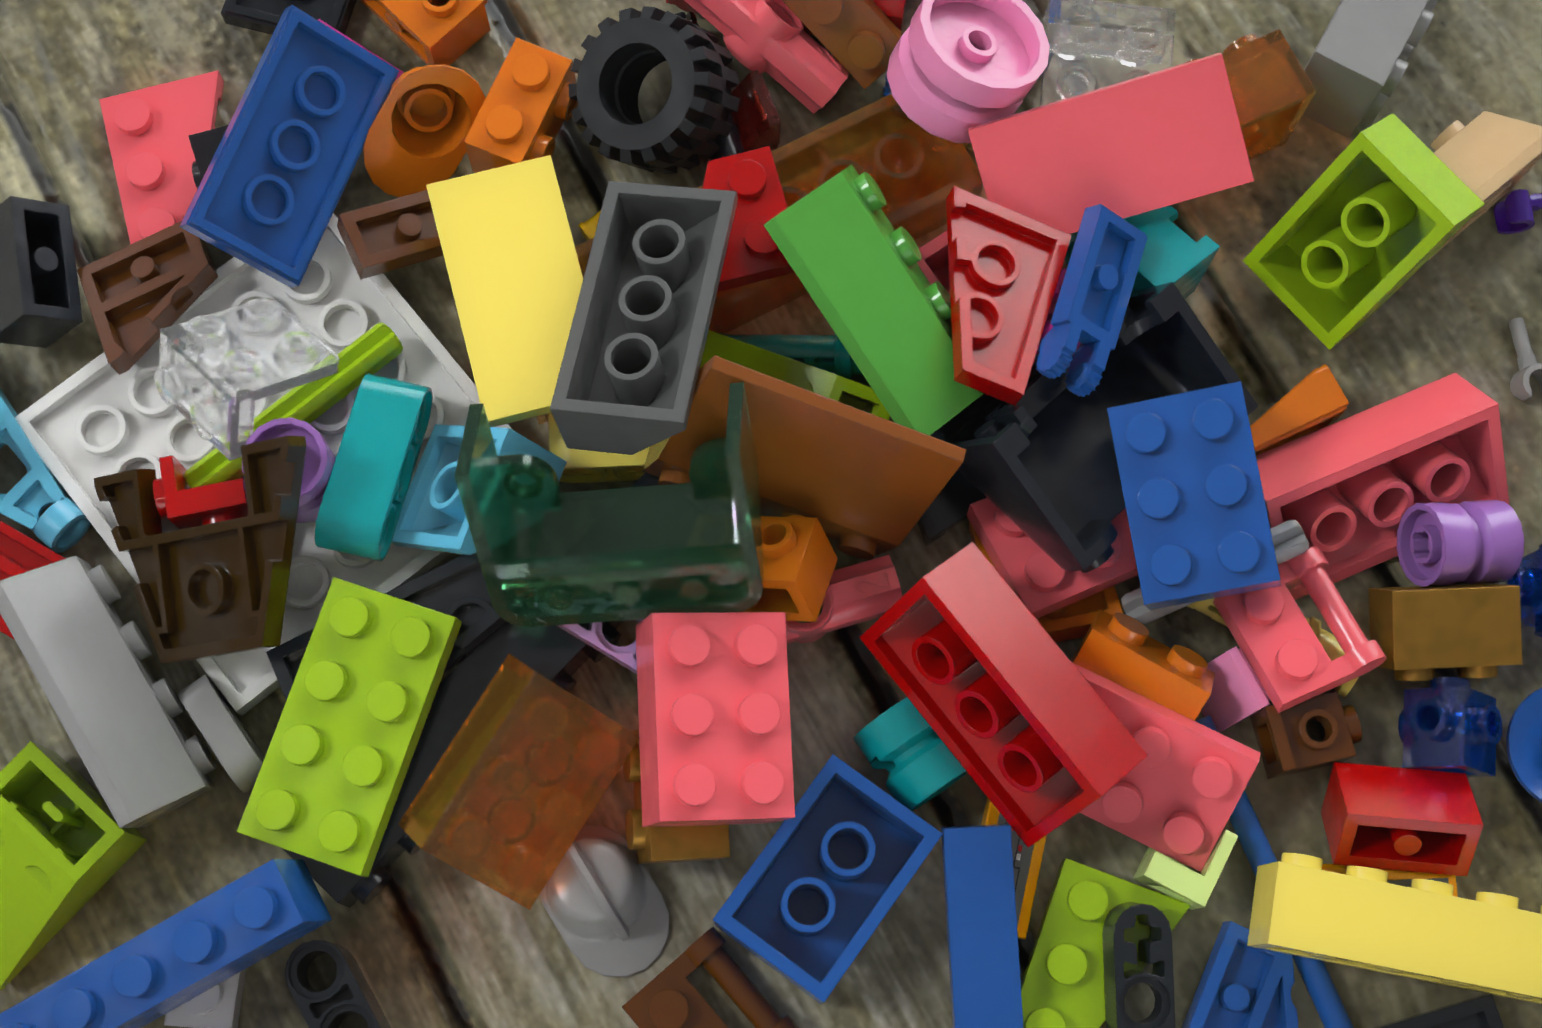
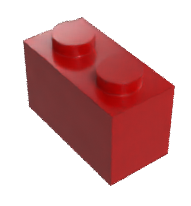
[1321,762,1484,877]

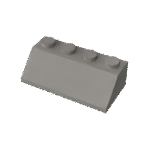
[0,555,216,828]

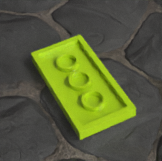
[237,577,462,877]

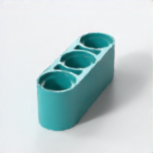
[314,374,433,561]

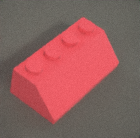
[1256,373,1510,600]

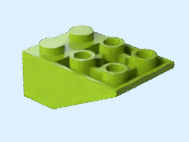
[0,741,147,990]

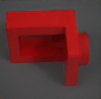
[153,455,248,530]

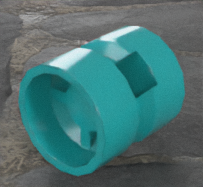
[853,697,968,812]

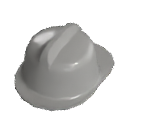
[536,825,669,977]

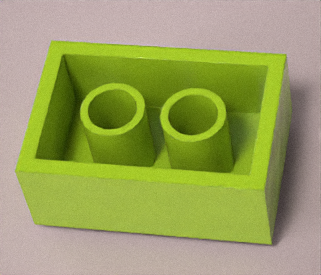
[1242,113,1485,350]

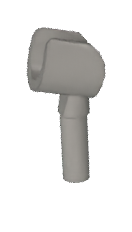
[1508,317,1542,401]

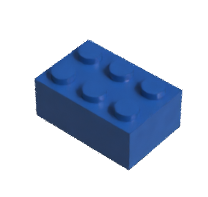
[1107,381,1282,610]
[713,754,943,1005]

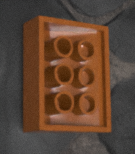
[643,355,967,559]

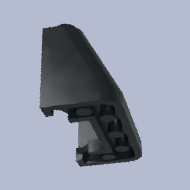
[946,282,1258,573]

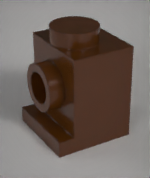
[1250,692,1362,779]

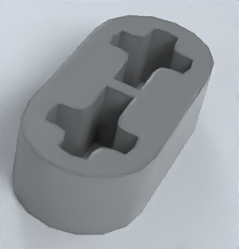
[178,674,265,794]

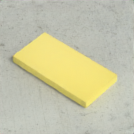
[426,155,583,427]

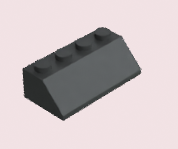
[550,181,738,455]

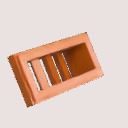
[1250,364,1349,456]

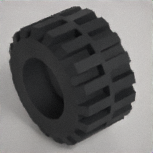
[569,6,740,174]

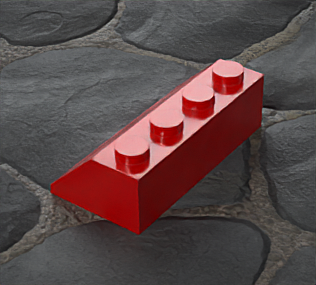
[859,542,1148,848]

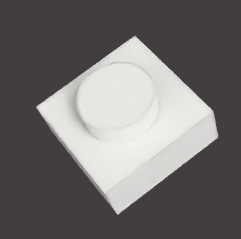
[164,969,246,1028]

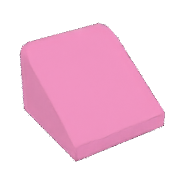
[1201,646,1270,733]

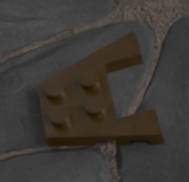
[94,436,306,664]

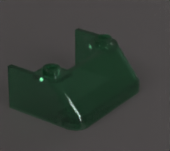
[454,382,764,627]

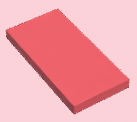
[968,53,1254,234]

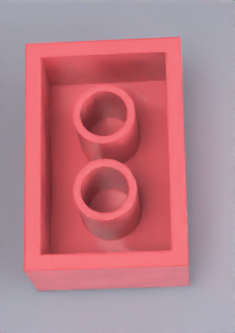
[635,612,795,827]

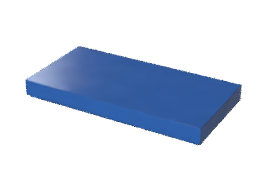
[179,5,399,288]

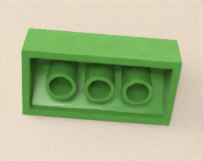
[764,164,984,436]

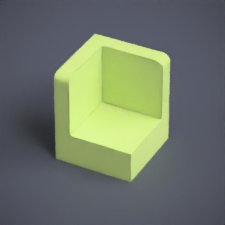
[1133,829,1238,910]

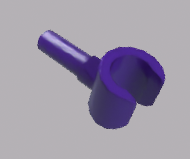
[1493,189,1542,234]

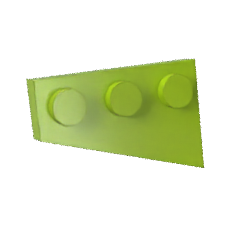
[1021,858,1191,1028]

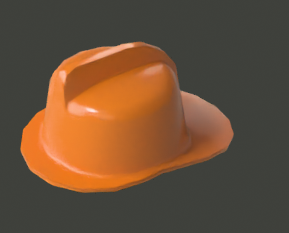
[363,64,485,197]

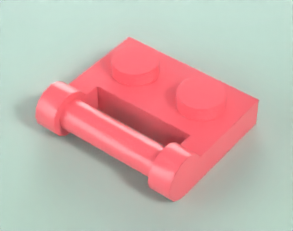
[1213,546,1387,713]

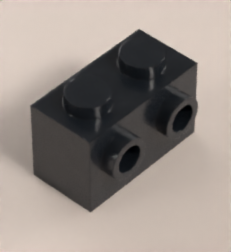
[0,196,83,348]

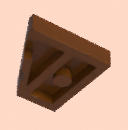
[77,221,218,375]

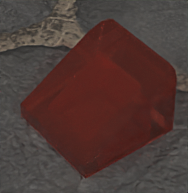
[731,70,781,152]

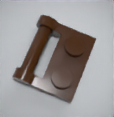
[622,927,799,1028]

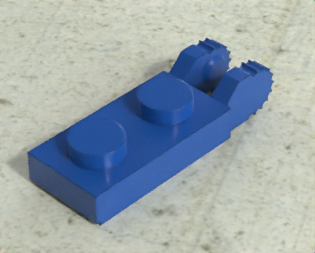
[1035,204,1148,397]

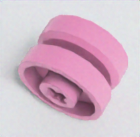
[887,0,1050,143]

